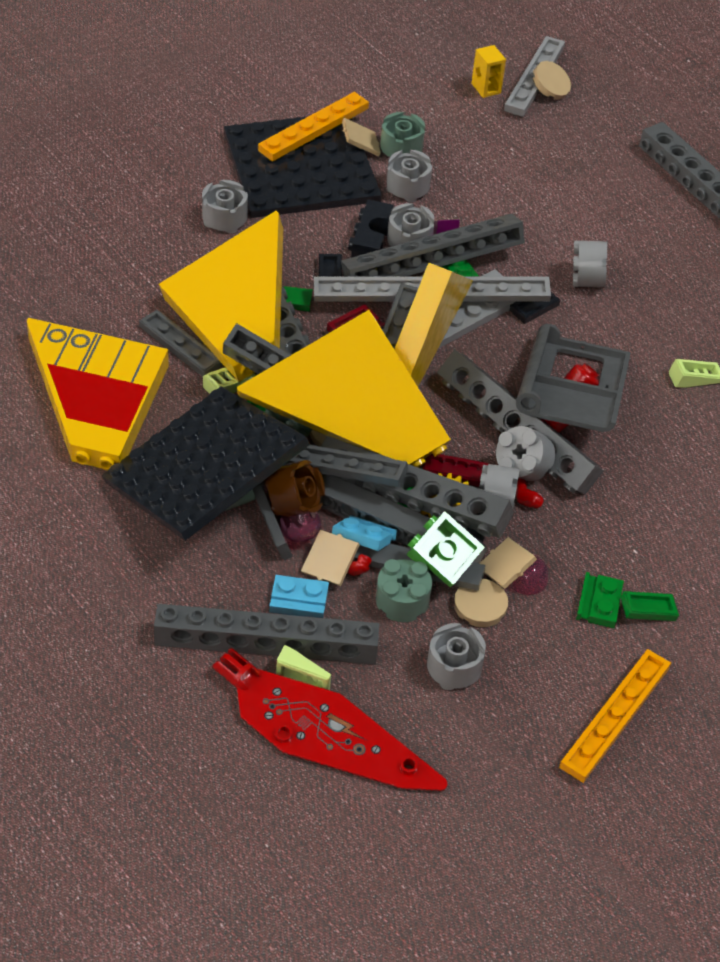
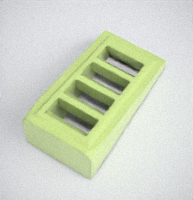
[669,359,720,388]
[203,367,256,394]
[276,645,331,690]

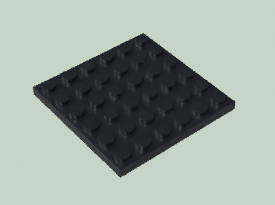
[224,116,382,218]
[102,386,310,541]

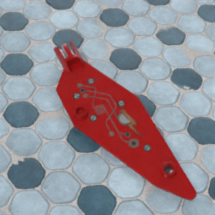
[212,647,448,791]

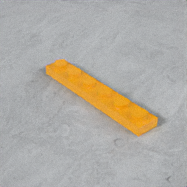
[258,91,369,162]
[559,649,671,783]

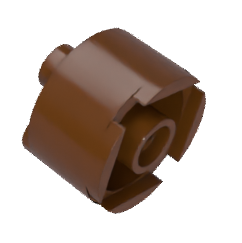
[265,460,325,517]

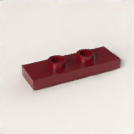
[422,454,496,487]

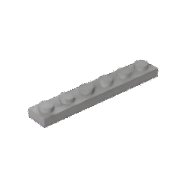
[504,36,565,117]

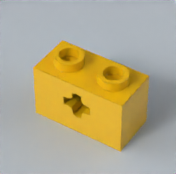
[471,45,506,98]

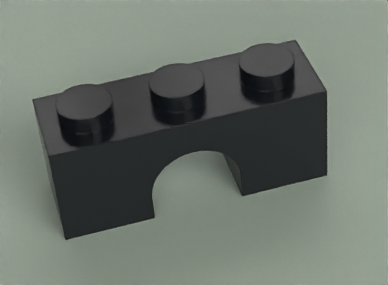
[348,200,394,258]

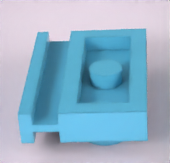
[332,515,397,551]
[269,575,329,618]

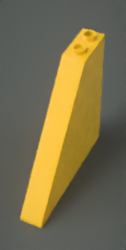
[159,211,283,382]
[394,263,473,387]
[237,310,451,467]

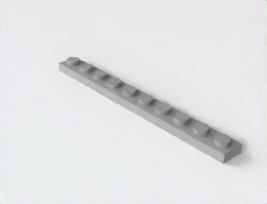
[314,277,551,302]

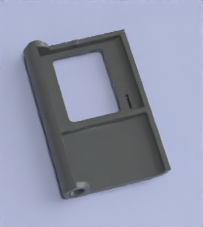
[516,324,631,432]

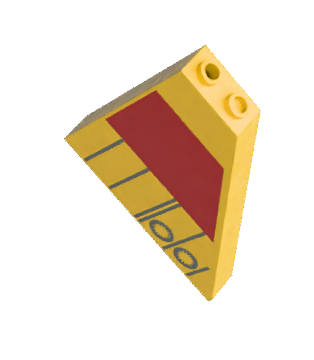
[27,318,169,471]

